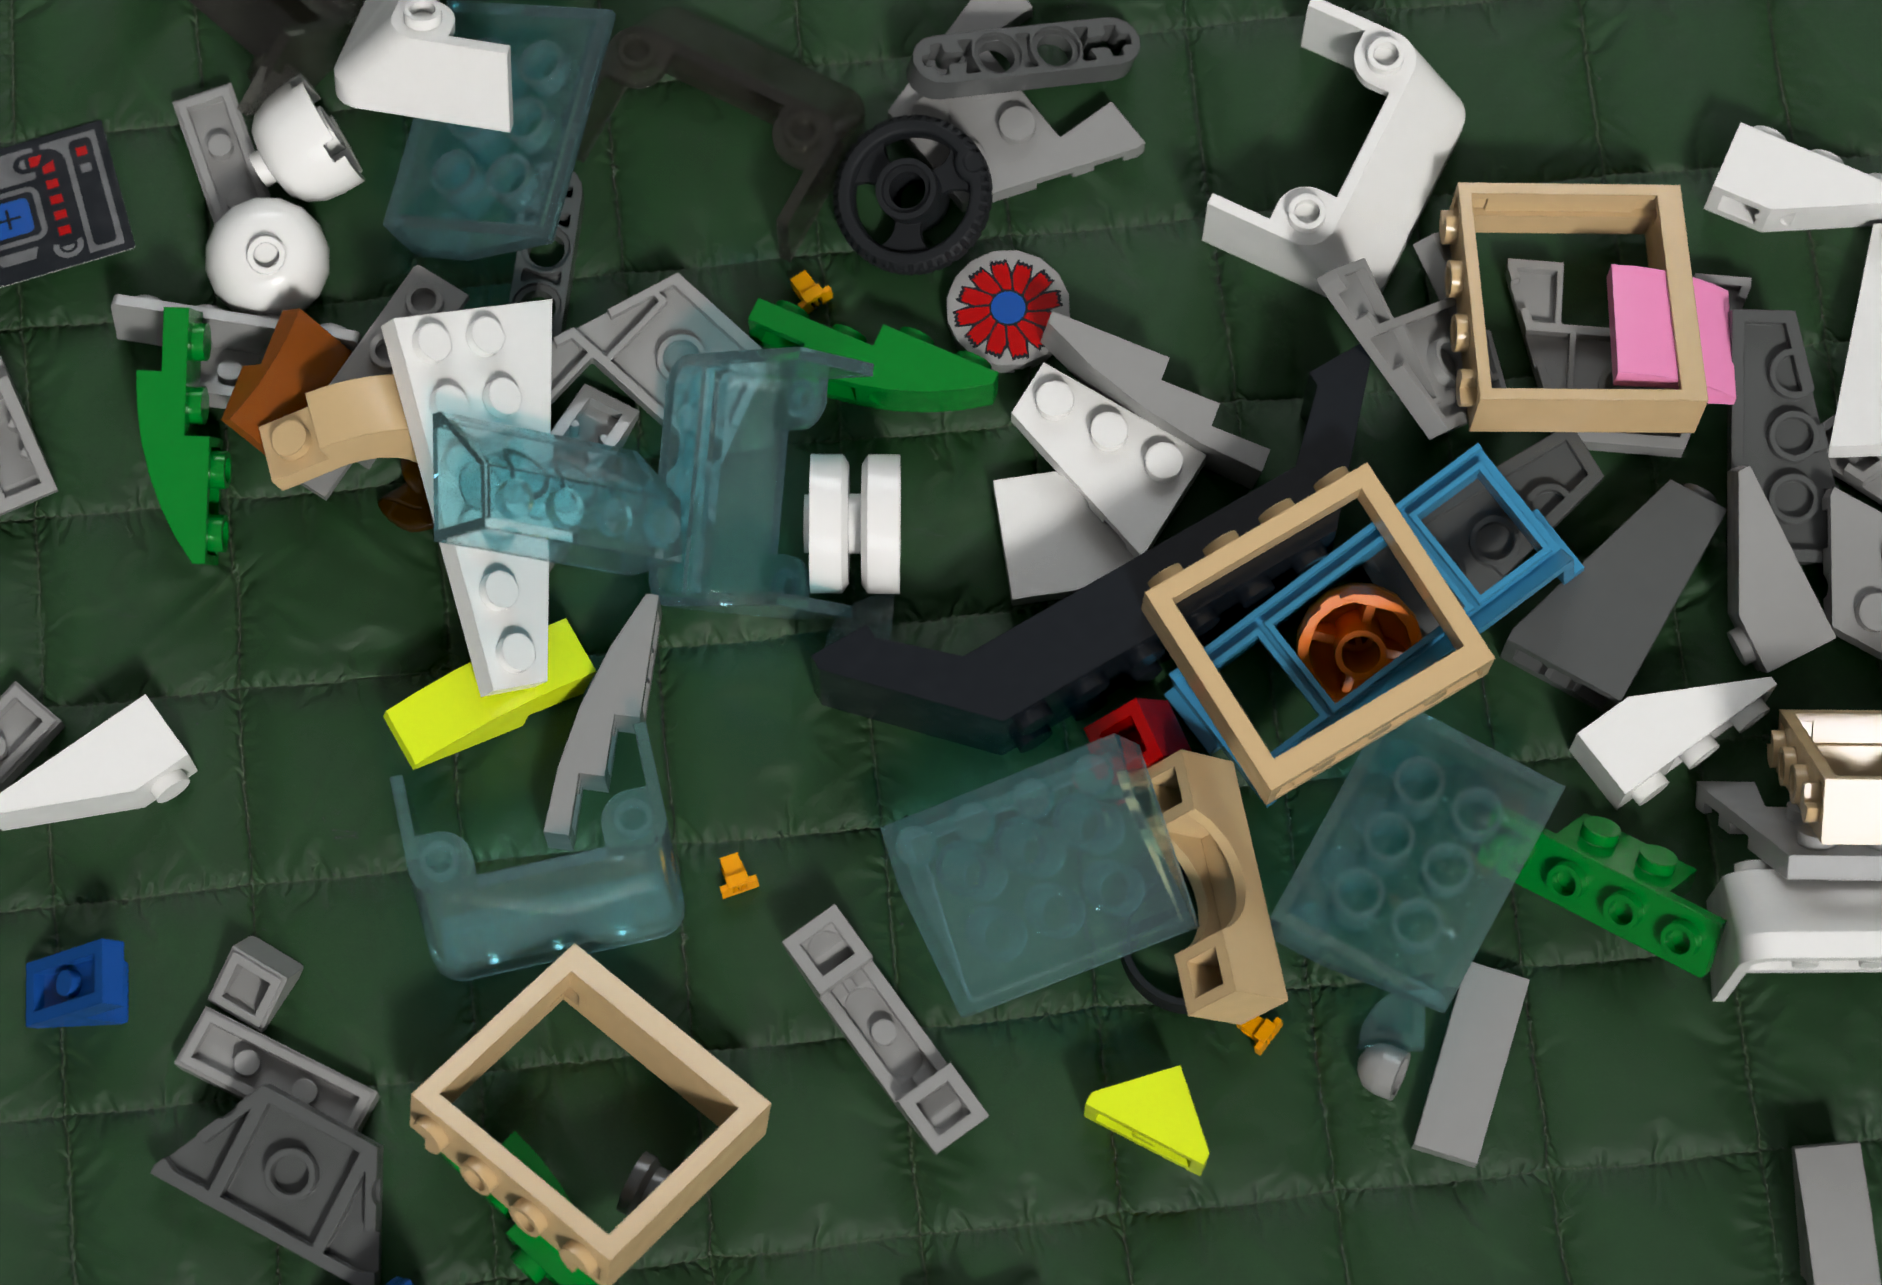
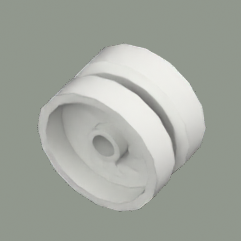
[803,454,901,594]

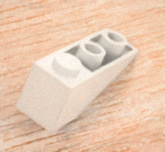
[1704,122,1882,232]
[1569,677,1777,810]

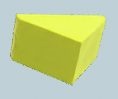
[1084,1065,1209,1176]

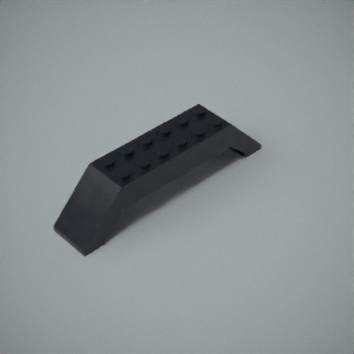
[811,344,1371,756]

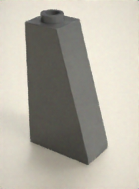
[1500,479,1727,714]

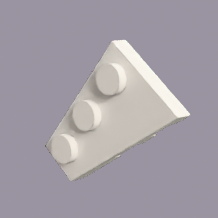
[1011,363,1207,558]

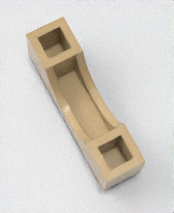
[1135,749,1289,1025]

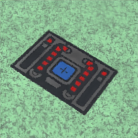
[0,120,136,288]

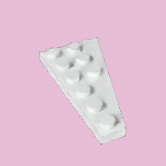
[381,299,552,697]

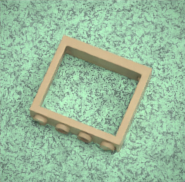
[1439,182,1708,433]
[1141,462,1495,805]
[1767,709,1882,845]
[410,943,771,1285]

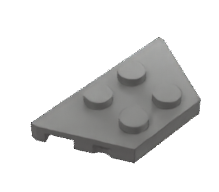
[1822,487,1882,660]

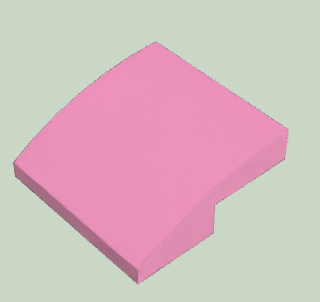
[1607,264,1736,405]

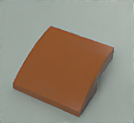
[221,308,352,455]

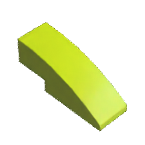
[383,618,596,770]

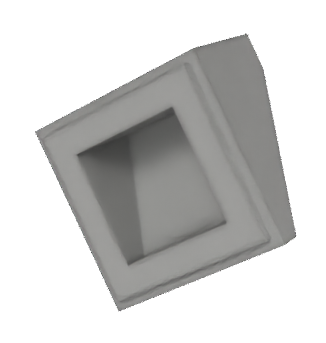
[207,936,304,1033]

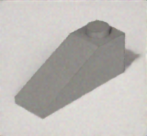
[1727,465,1837,673]

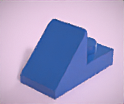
[26,938,129,1028]

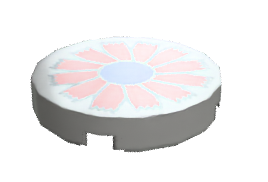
[947,250,1070,373]

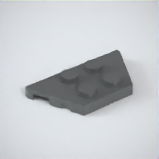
[150,1084,384,1285]

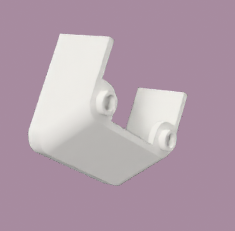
[334,0,513,133]
[1202,0,1465,297]
[1707,860,1882,1002]

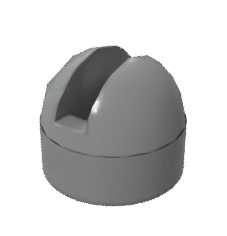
[1357,1044,1411,1101]

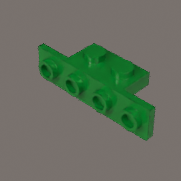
[1479,805,1727,977]

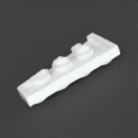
[1828,223,1882,458]

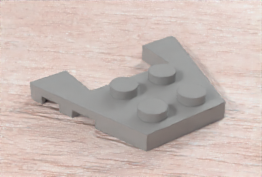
[888,0,1145,212]
[1316,232,1506,440]
[1505,258,1752,458]
[551,272,771,535]
[1695,781,1882,881]

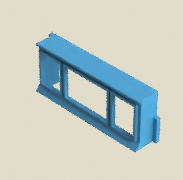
[1164,443,1585,808]

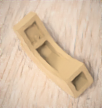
[259,374,417,491]

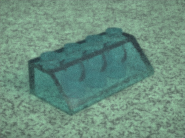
[433,411,682,576]

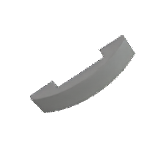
[781,904,989,1156]

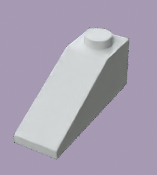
[0,694,198,831]

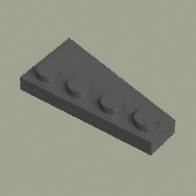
[1726,309,1840,566]
[1359,432,1604,638]

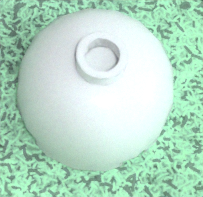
[248,73,365,202]
[205,197,330,316]

